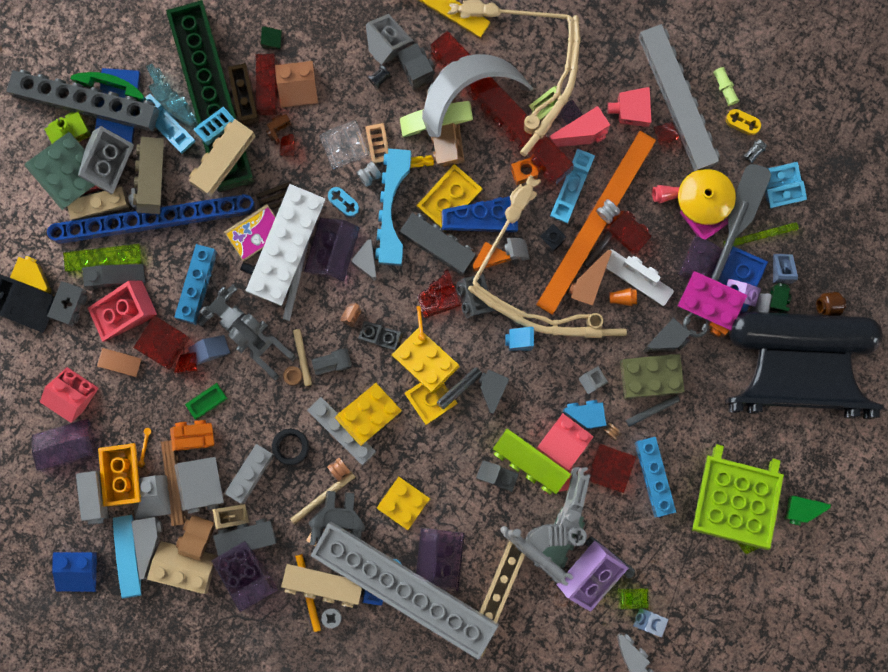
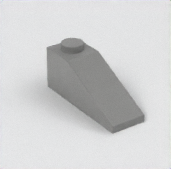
[131,517,163,579]

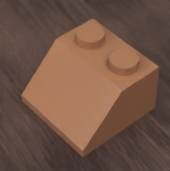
[275,61,318,108]

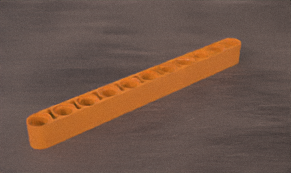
[536,131,656,315]

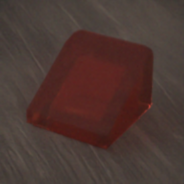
[654,122,679,145]
[280,134,295,157]
[174,352,197,374]

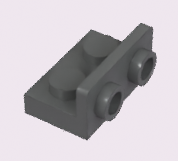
[456,274,494,319]

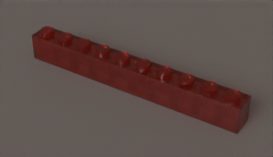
[430,31,574,185]

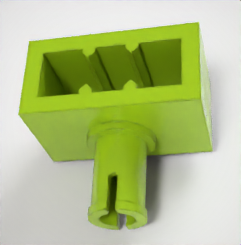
[44,112,91,144]

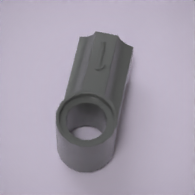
[312,348,352,376]

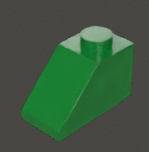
[784,496,831,526]

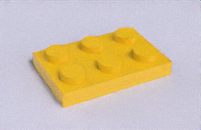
[416,164,483,231]
[392,328,460,394]
[335,383,402,446]

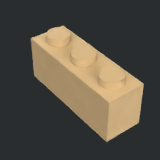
[67,186,131,221]

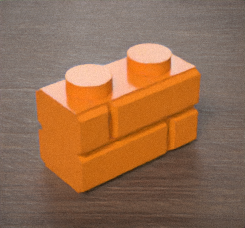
[170,420,214,451]

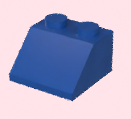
[52,552,97,592]

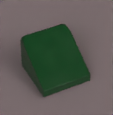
[261,26,282,49]

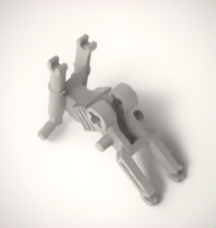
[501,467,591,586]

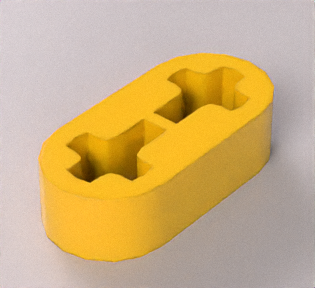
[726,109,761,136]

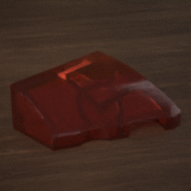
[417,269,461,318]

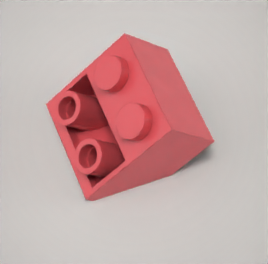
[40,367,98,423]

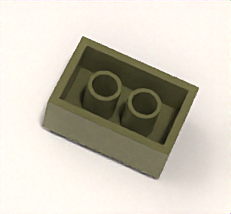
[620,354,685,400]

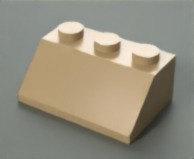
[147,541,218,594]

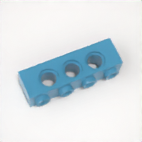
[175,244,217,325]
[634,437,676,518]

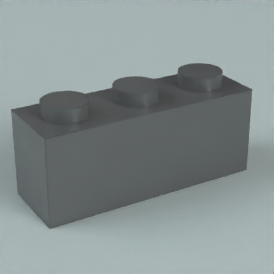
[213,518,278,559]

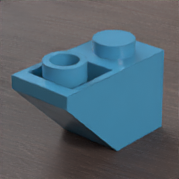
[563,400,606,430]

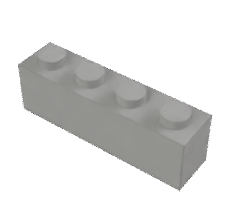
[307,397,377,466]

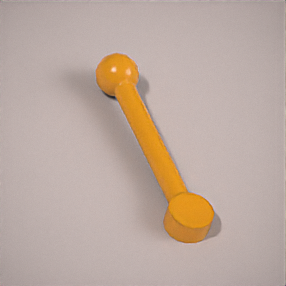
[417,306,426,341]
[138,428,152,468]

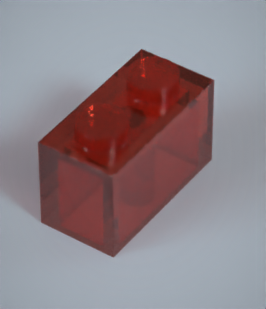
[605,210,652,253]

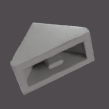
[351,239,377,280]

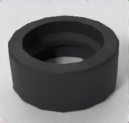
[272,428,309,466]

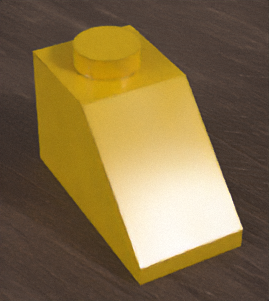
[10,256,51,294]

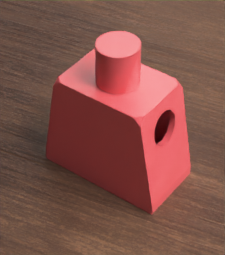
[607,87,651,127]

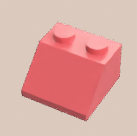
[536,413,594,471]

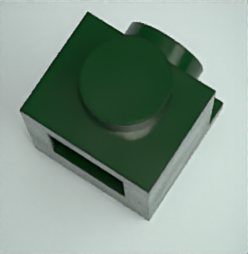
[769,283,792,313]

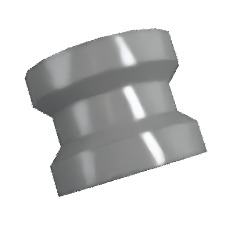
[596,199,620,224]
[321,608,342,628]

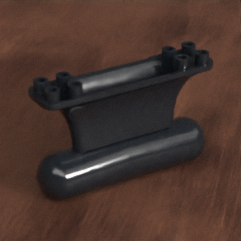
[725,311,884,420]

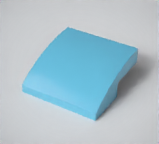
[765,162,807,208]

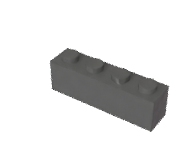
[399,213,476,276]

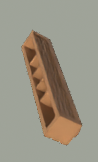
[161,440,187,526]

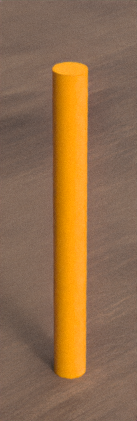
[295,554,321,632]

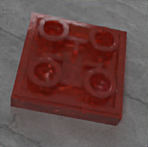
[589,444,636,493]

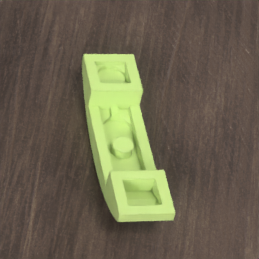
[400,101,473,137]

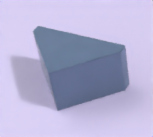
[773,254,798,284]
[188,335,230,366]

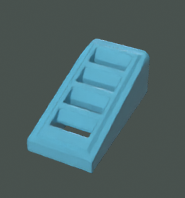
[193,107,234,146]

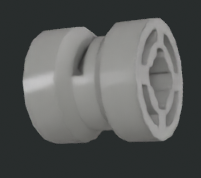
[356,161,382,187]

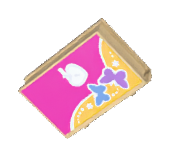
[224,204,276,262]

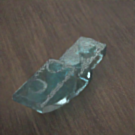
[146,63,197,130]

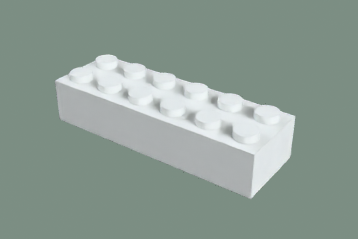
[245,184,325,306]

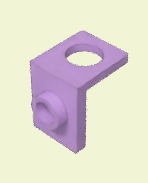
[727,279,761,307]

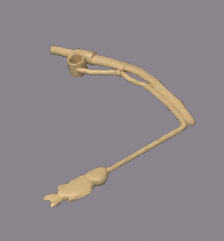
[447,0,581,157]
[468,175,627,338]

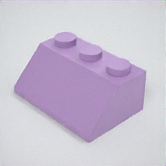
[556,541,629,612]

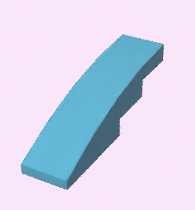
[113,515,142,599]

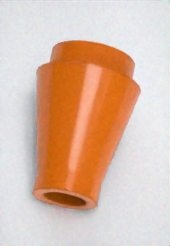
[610,287,637,306]

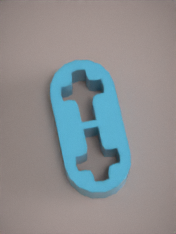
[328,187,359,218]

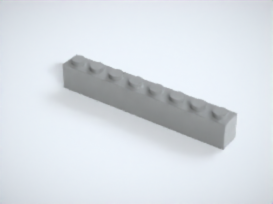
[639,24,720,171]

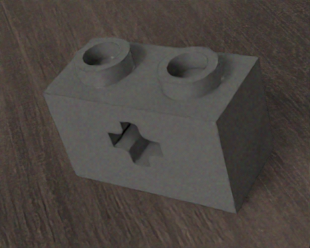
[47,281,87,327]

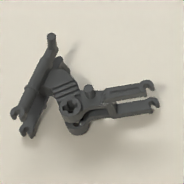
[197,284,297,381]

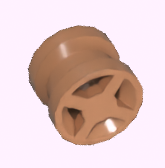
[327,457,351,482]

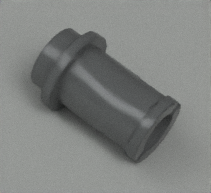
[743,139,767,164]

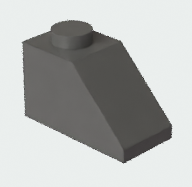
[478,369,509,415]

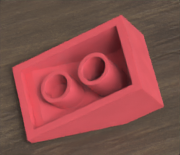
[547,106,610,148]
[88,281,157,342]

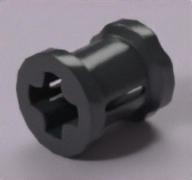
[367,65,392,90]

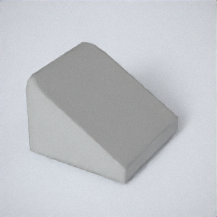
[751,293,772,312]
[579,366,608,394]

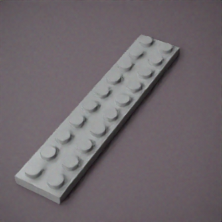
[311,521,499,660]

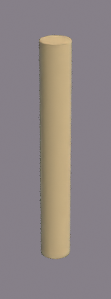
[293,329,312,387]

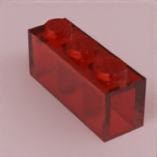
[256,54,278,115]

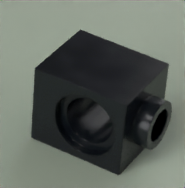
[539,224,567,254]

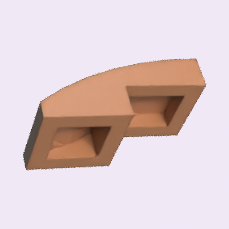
[97,348,141,377]

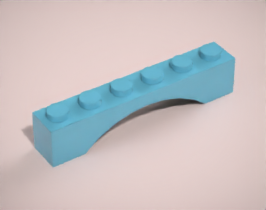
[375,149,412,266]

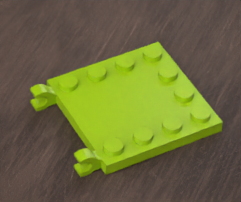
[692,444,784,550]

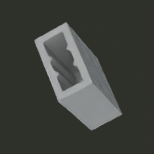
[174,457,224,514]
[76,471,109,525]

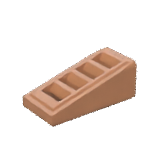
[340,303,362,327]

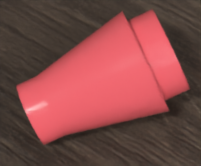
[652,185,680,204]

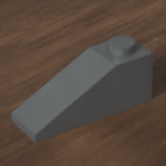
[82,264,146,290]

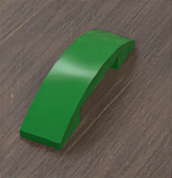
[70,72,147,103]

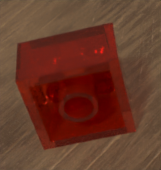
[133,315,190,370]

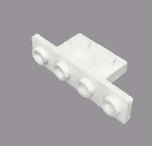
[606,249,674,306]

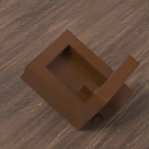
[266,114,292,144]

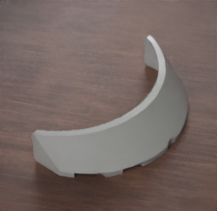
[422,54,534,137]

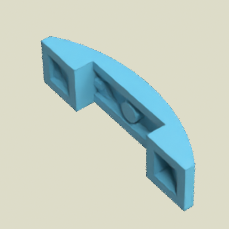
[139,94,196,154]
[550,148,595,224]

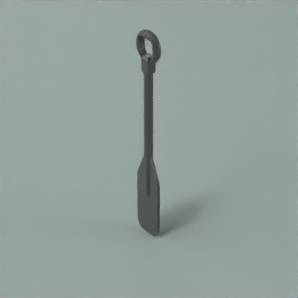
[683,164,771,338]

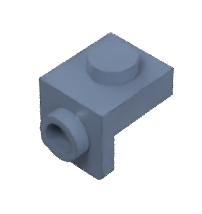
[634,608,669,638]

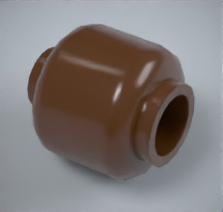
[816,292,846,316]

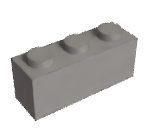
[224,444,274,504]

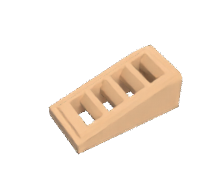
[365,123,389,163]

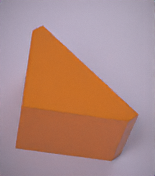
[472,242,510,272]

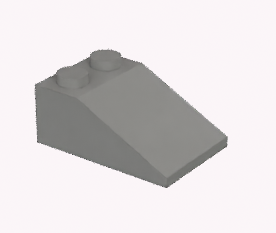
[78,126,134,194]

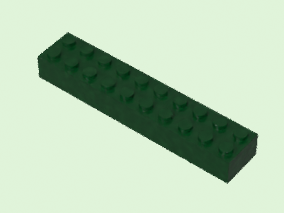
[166,0,255,193]

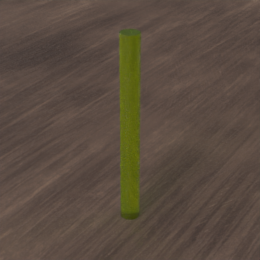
[723,222,798,247]

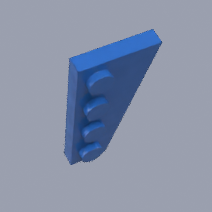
[441,196,518,232]

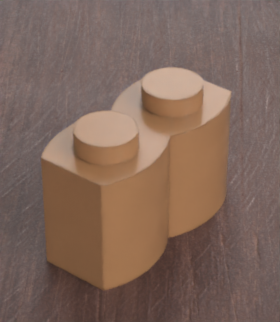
[176,515,214,562]

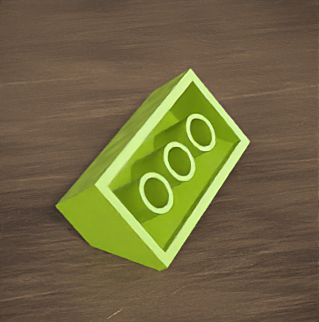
[492,429,571,495]

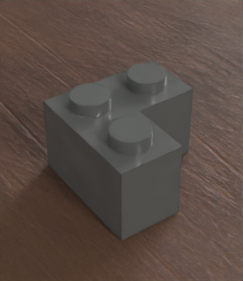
[397,43,435,91]

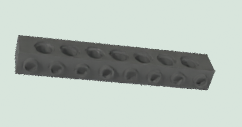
[6,70,160,132]

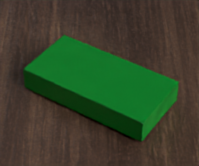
[185,383,228,420]

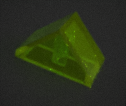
[618,588,648,609]

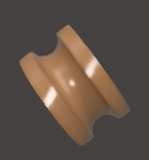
[603,422,622,441]

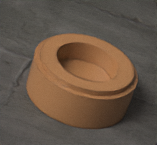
[283,366,303,386]

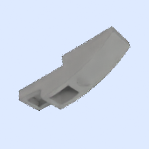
[617,633,654,672]

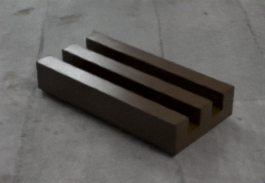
[255,182,292,210]

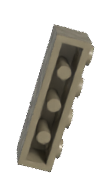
[133,137,164,214]

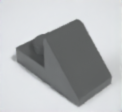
[476,460,519,492]

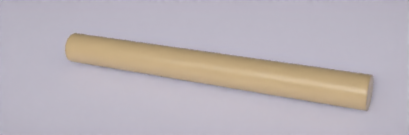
[290,471,356,525]

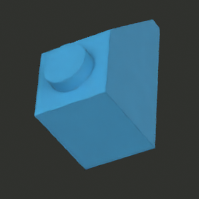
[505,327,534,351]

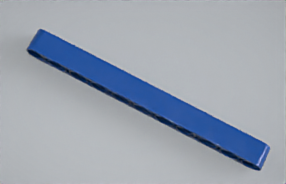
[47,194,256,244]

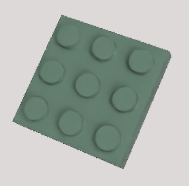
[24,132,95,210]

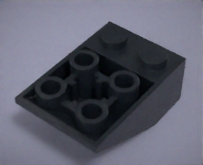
[0,274,55,333]

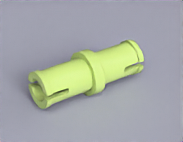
[713,67,739,106]

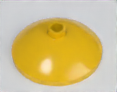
[678,169,736,225]

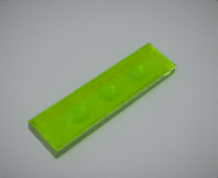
[63,244,142,272]

